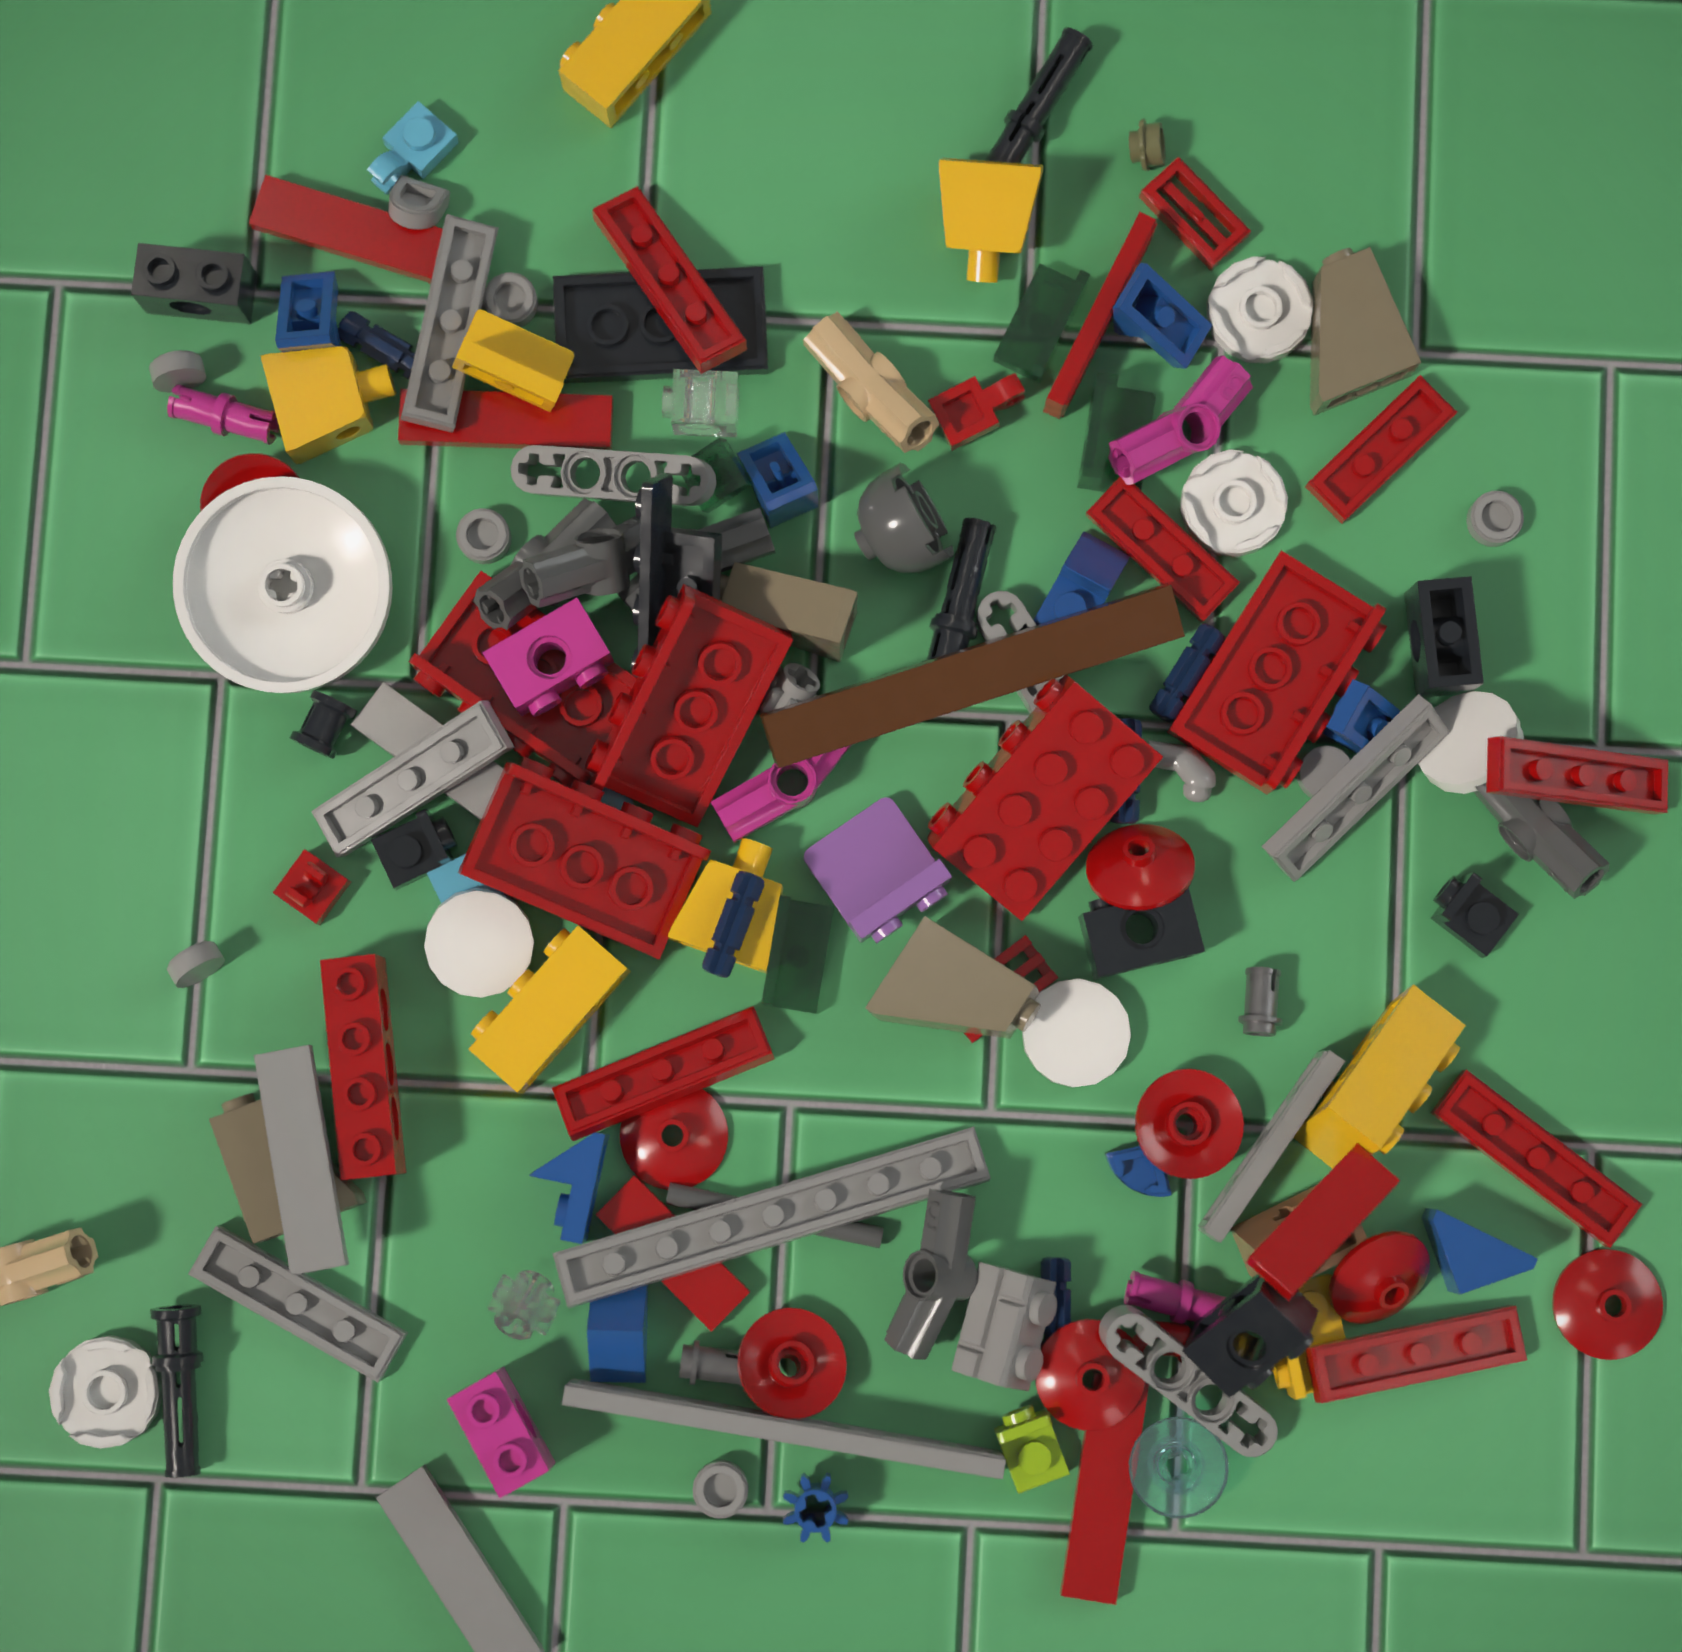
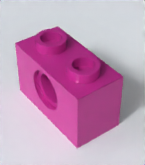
[482,597,614,717]
[447,1366,556,1499]

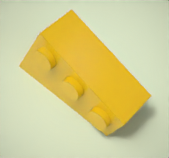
[1293,984,1466,1169]

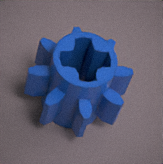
[783,1473,848,1542]

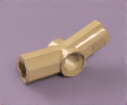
[803,311,939,453]
[0,1227,98,1306]

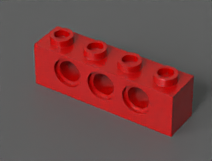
[320,954,406,1181]

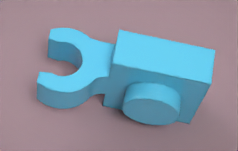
[367,101,459,195]

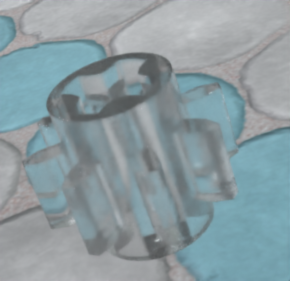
[488,1270,561,1340]

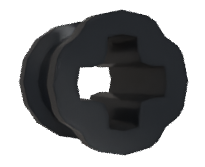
[290,690,357,759]

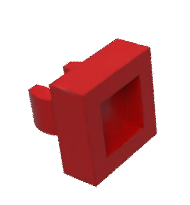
[273,849,352,925]

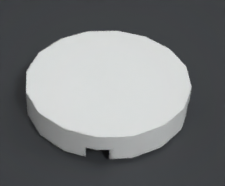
[1207,257,1313,363]
[1180,450,1288,557]
[1418,691,1524,794]
[424,888,534,998]
[1021,979,1131,1088]
[49,1335,162,1449]

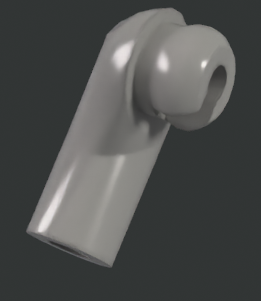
[1148,740,1216,802]

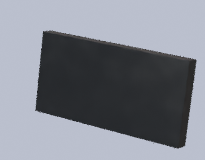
[553,266,769,384]

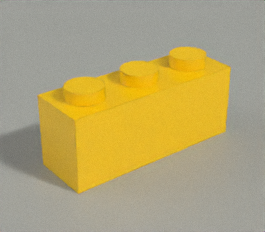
[558,0,711,128]
[468,925,631,1094]

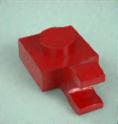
[928,373,1025,451]

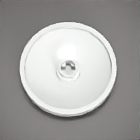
[173,476,393,694]

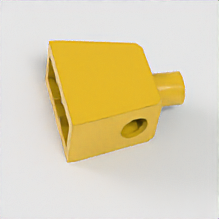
[939,158,1043,283]
[260,346,396,465]
[668,838,783,974]

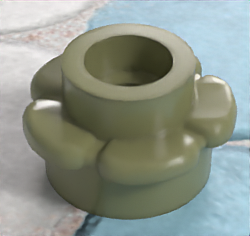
[1129,118,1166,171]

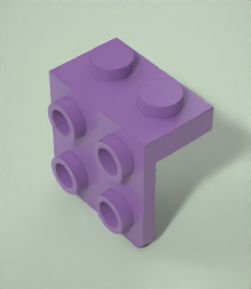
[804,797,952,944]

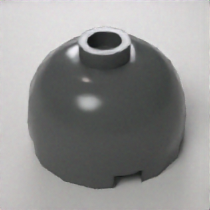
[854,462,954,574]

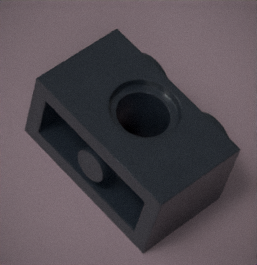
[131,243,258,324]
[1404,576,1484,698]
[1078,888,1205,980]
[1182,1274,1319,1398]

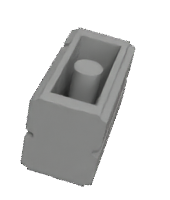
[951,1262,1057,1391]

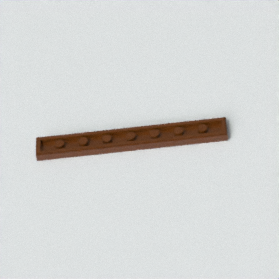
[760,584,1185,768]

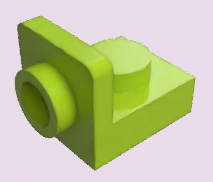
[994,1405,1070,1494]

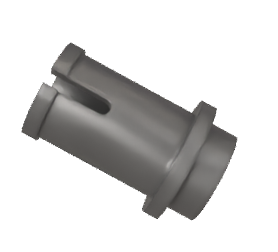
[1238,967,1282,1037]
[679,1340,743,1386]

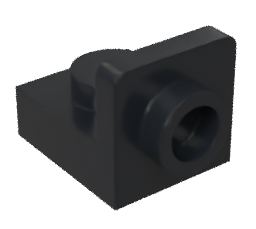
[371,809,457,890]
[1431,872,1519,958]

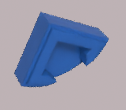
[1105,1146,1172,1197]

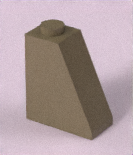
[1310,247,1421,416]
[720,562,858,662]
[865,916,1041,1039]
[209,1093,367,1244]

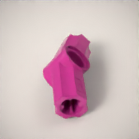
[1108,355,1253,485]
[711,745,851,843]

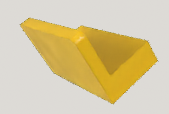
[452,309,574,412]

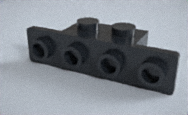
[631,473,722,678]

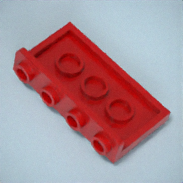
[1167,550,1387,795]
[408,570,637,788]
[585,584,794,828]
[927,675,1163,921]
[458,757,711,960]

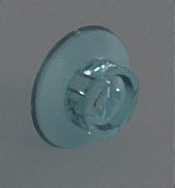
[1129,1417,1229,1519]

